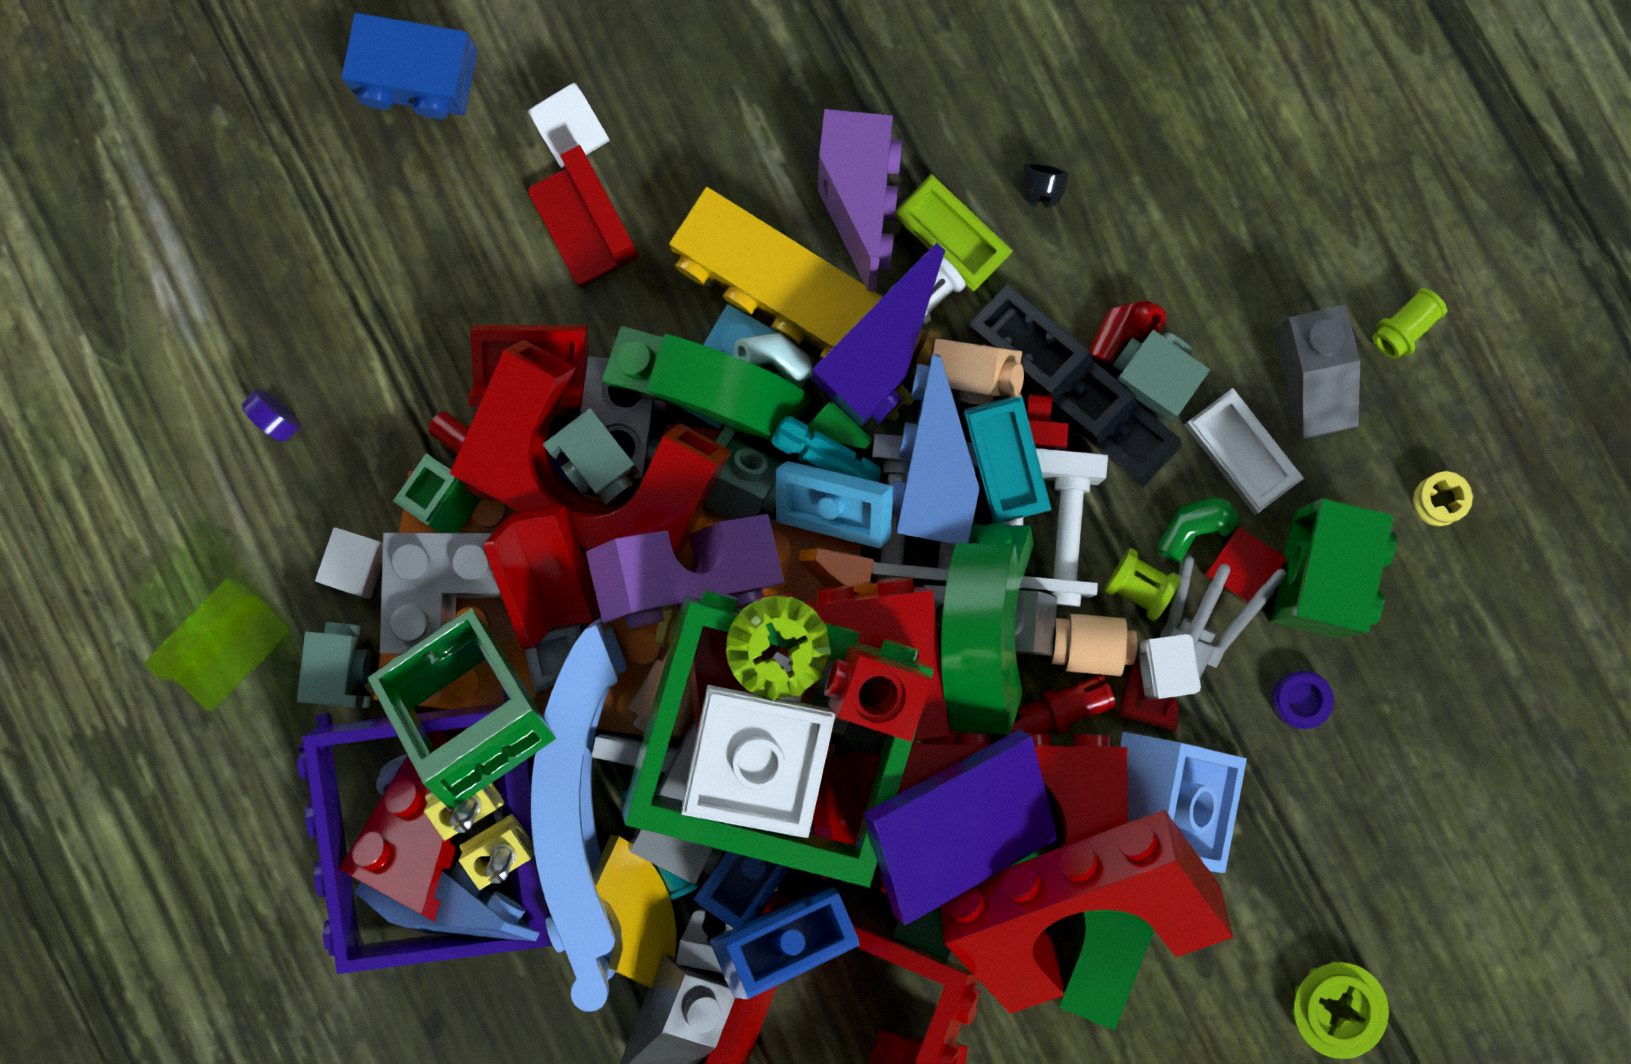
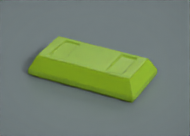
[895,174,1013,292]

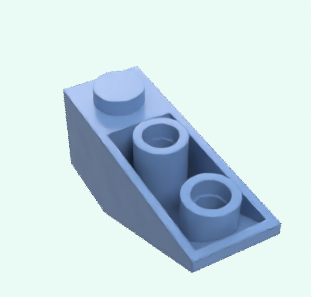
[892,353,979,544]
[355,861,540,941]

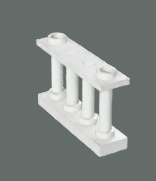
[871,434,1108,607]

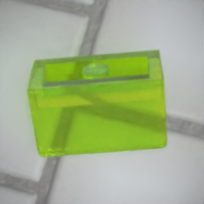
[143,578,291,710]

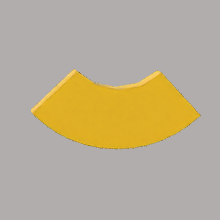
[592,835,677,988]

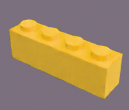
[669,187,883,360]

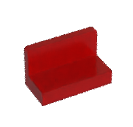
[528,145,639,287]
[483,505,600,650]

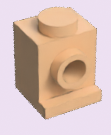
[933,338,1024,405]

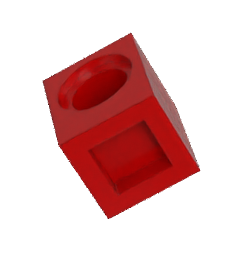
[824,646,933,742]

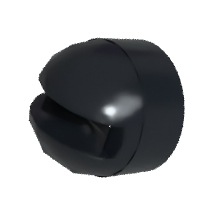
[1021,164,1069,208]

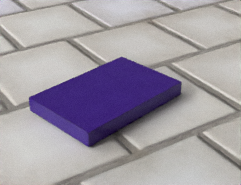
[863,729,1058,925]

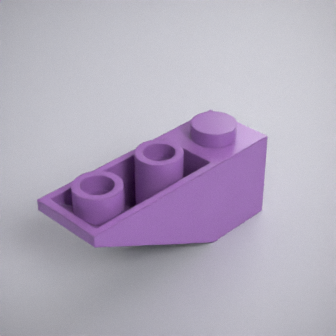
[818,109,902,291]

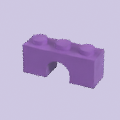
[586,514,785,629]

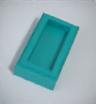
[964,394,1052,523]

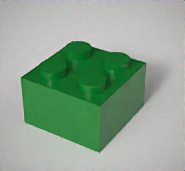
[1269,498,1397,638]

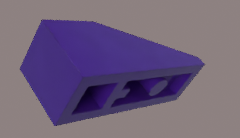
[811,243,945,427]

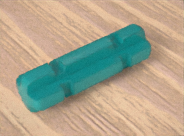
[771,416,882,482]

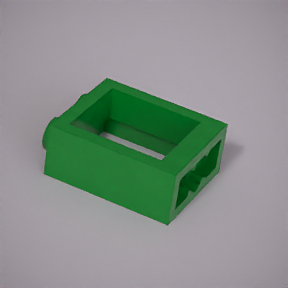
[367,608,557,811]

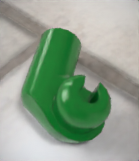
[1155,497,1239,563]

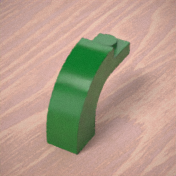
[602,326,812,446]
[941,523,1034,735]

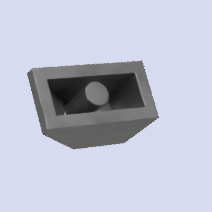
[1273,304,1360,440]
[620,954,735,1064]

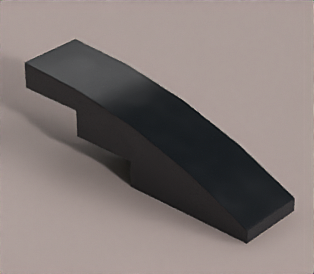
[968,284,1182,488]

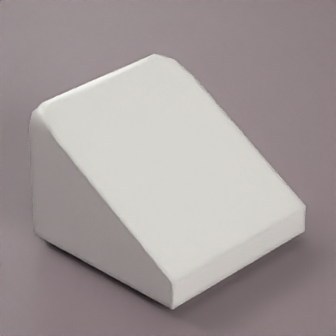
[528,83,610,170]
[315,527,383,599]
[1137,634,1201,700]

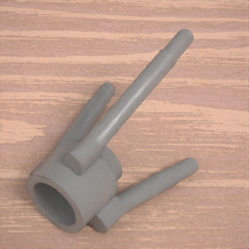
[1159,556,1287,678]

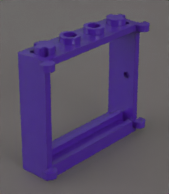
[297,690,553,974]

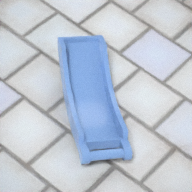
[531,617,627,1012]

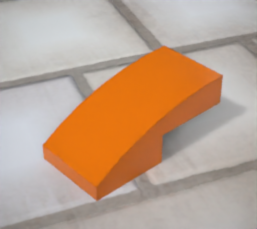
[799,548,878,595]

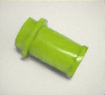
[1372,288,1448,360]

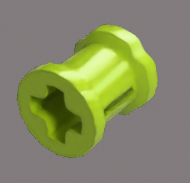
[1104,547,1181,621]

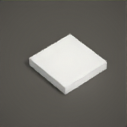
[681,685,835,838]

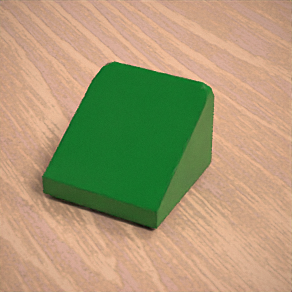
[808,400,873,449]
[393,454,482,533]

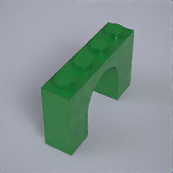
[890,844,1154,1031]

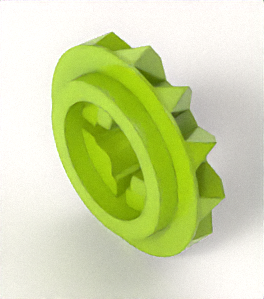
[726,596,831,701]
[1291,961,1389,1059]

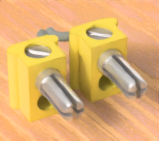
[424,783,535,890]

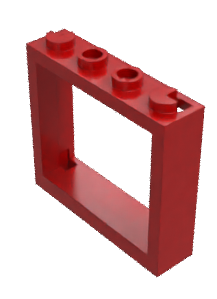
[705,891,981,1064]

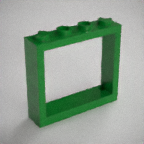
[622,589,934,888]

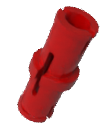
[999,674,1116,739]

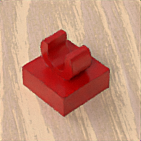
[1025,394,1069,451]

